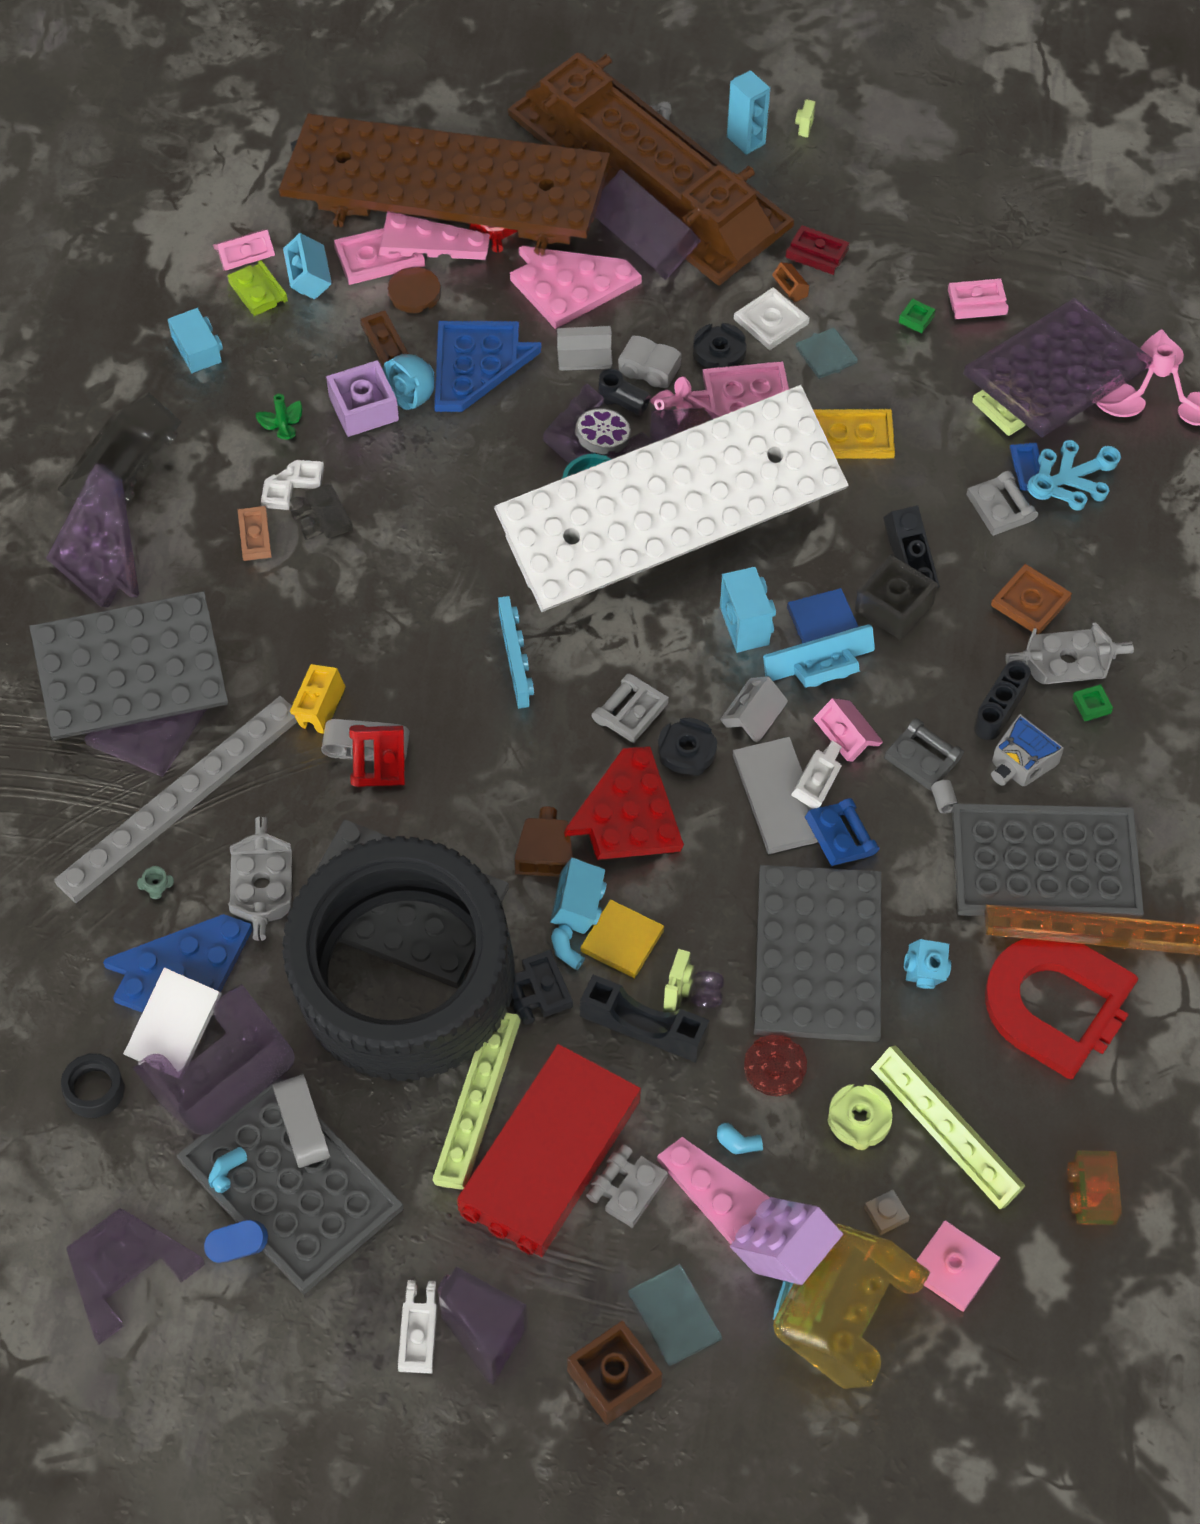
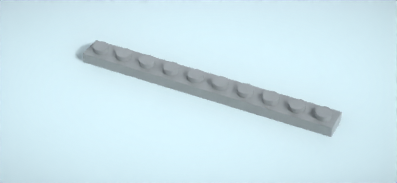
[54,696,297,903]

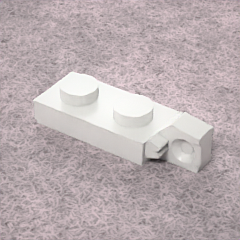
[791,740,842,809]

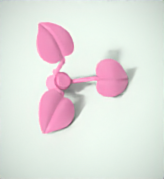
[1096,329,1200,425]

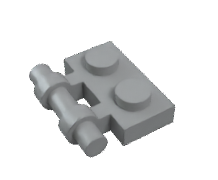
[586,1144,668,1228]

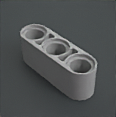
[321,719,410,761]
[272,1074,330,1168]

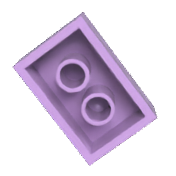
[729,1197,843,1285]

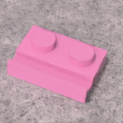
[948,279,1009,319]

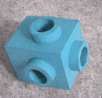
[904,939,951,989]

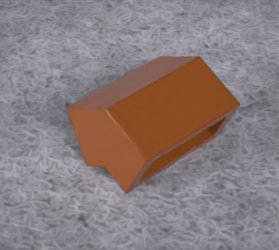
[772,262,809,303]

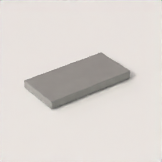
[733,737,818,854]

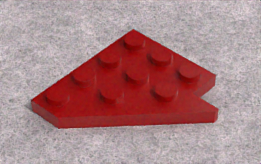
[564,746,684,860]

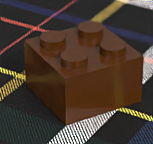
[567,1320,663,1425]

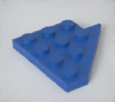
[103,914,253,1013]

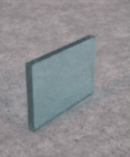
[628,1264,722,1366]

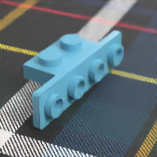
[763,624,875,688]

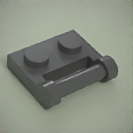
[884,718,964,791]

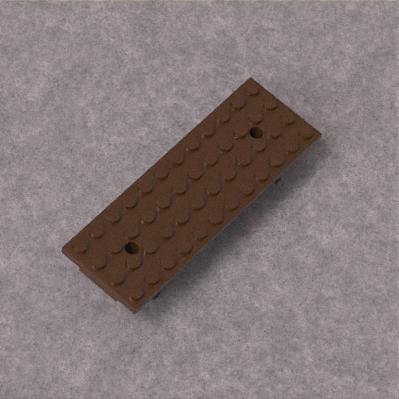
[508,52,794,286]
[279,113,610,256]

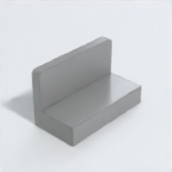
[557,326,612,371]
[720,676,788,742]

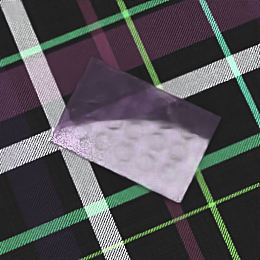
[963,298,1153,438]

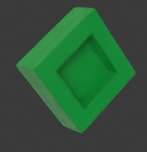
[899,299,936,333]
[1073,684,1113,722]

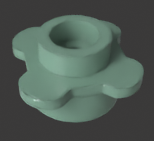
[137,866,174,899]

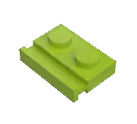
[228,260,288,316]

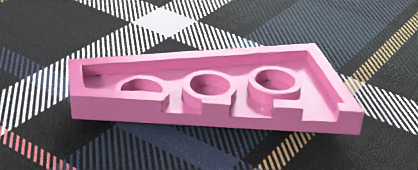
[379,211,490,260]
[657,1137,770,1244]

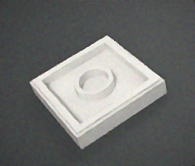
[734,287,809,350]

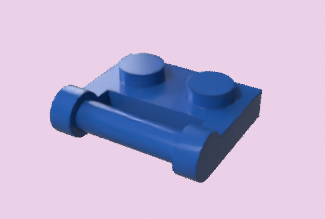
[805,798,880,866]

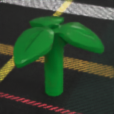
[256,394,302,440]

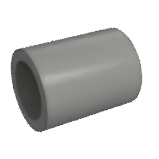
[931,780,958,813]

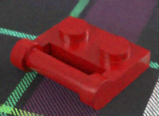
[349,725,405,787]

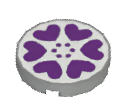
[575,408,631,454]

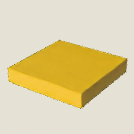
[581,899,664,979]

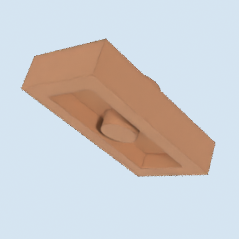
[238,506,272,561]

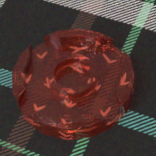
[744,1034,807,1096]

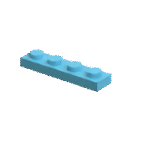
[498,596,534,709]

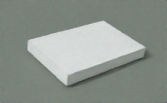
[123,968,222,1080]

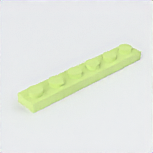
[432,1013,521,1190]
[871,1045,1026,1209]

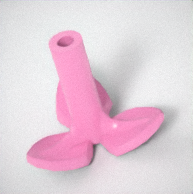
[650,376,693,424]

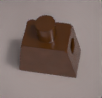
[515,806,573,877]

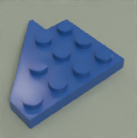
[435,321,541,412]

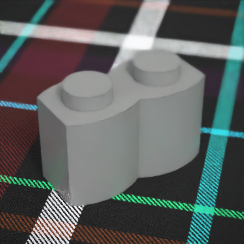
[619,335,681,388]

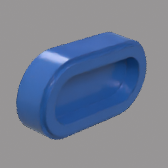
[204,1220,268,1263]

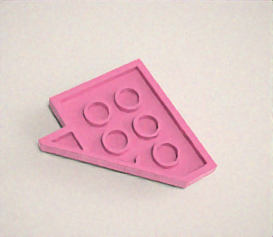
[510,246,642,329]
[684,361,789,419]

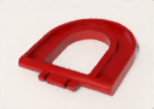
[985,935,1138,1079]

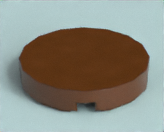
[388,267,441,313]

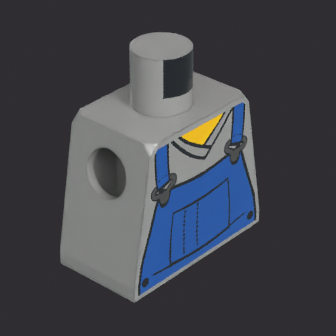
[991,714,1064,786]

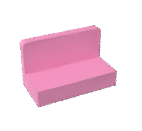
[213,230,275,270]
[813,698,883,762]

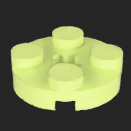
[828,1084,893,1150]

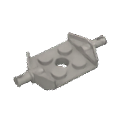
[1005,622,1134,684]
[228,817,292,941]

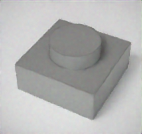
[864,1190,910,1235]

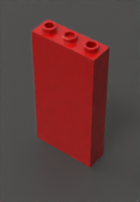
[457,1044,641,1257]

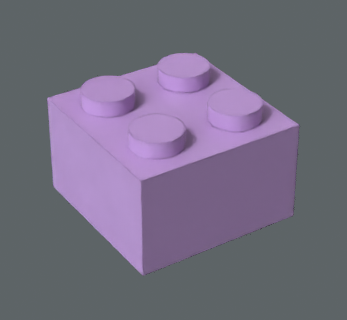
[326,360,399,437]

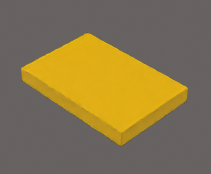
[813,409,895,459]

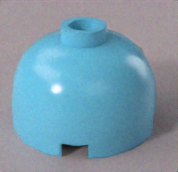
[382,354,434,410]

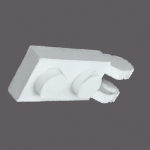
[398,1280,437,1373]

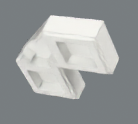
[261,460,324,510]

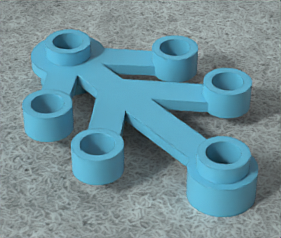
[1027,440,1121,510]

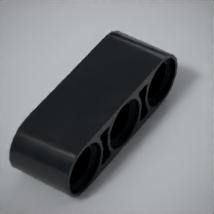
[974,660,1031,740]

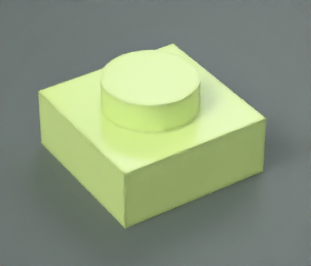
[795,99,816,137]

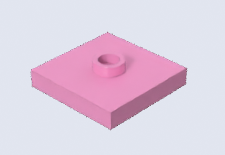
[908,1221,1000,1312]

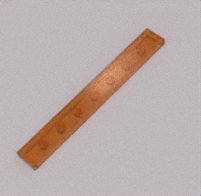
[985,904,1200,955]

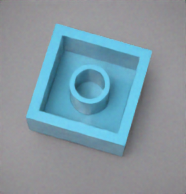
[720,567,776,653]

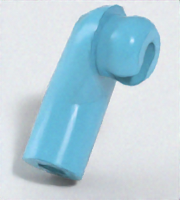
[551,924,585,970]
[717,1123,763,1154]
[208,1147,247,1193]

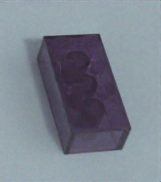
[595,169,701,280]

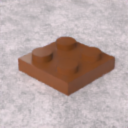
[991,564,1072,634]

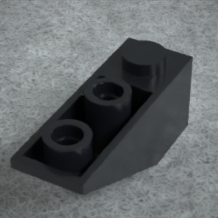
[883,505,940,594]

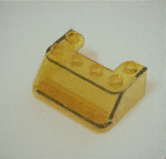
[774,1224,930,1389]

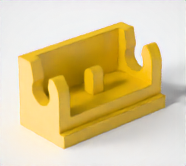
[290,664,346,734]

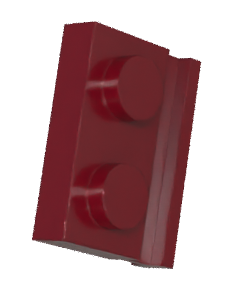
[786,225,849,275]

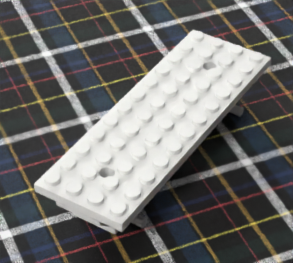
[494,385,849,612]

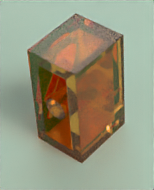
[1068,1151,1122,1225]

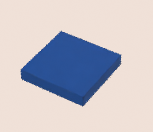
[787,588,858,644]

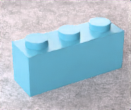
[727,70,770,155]

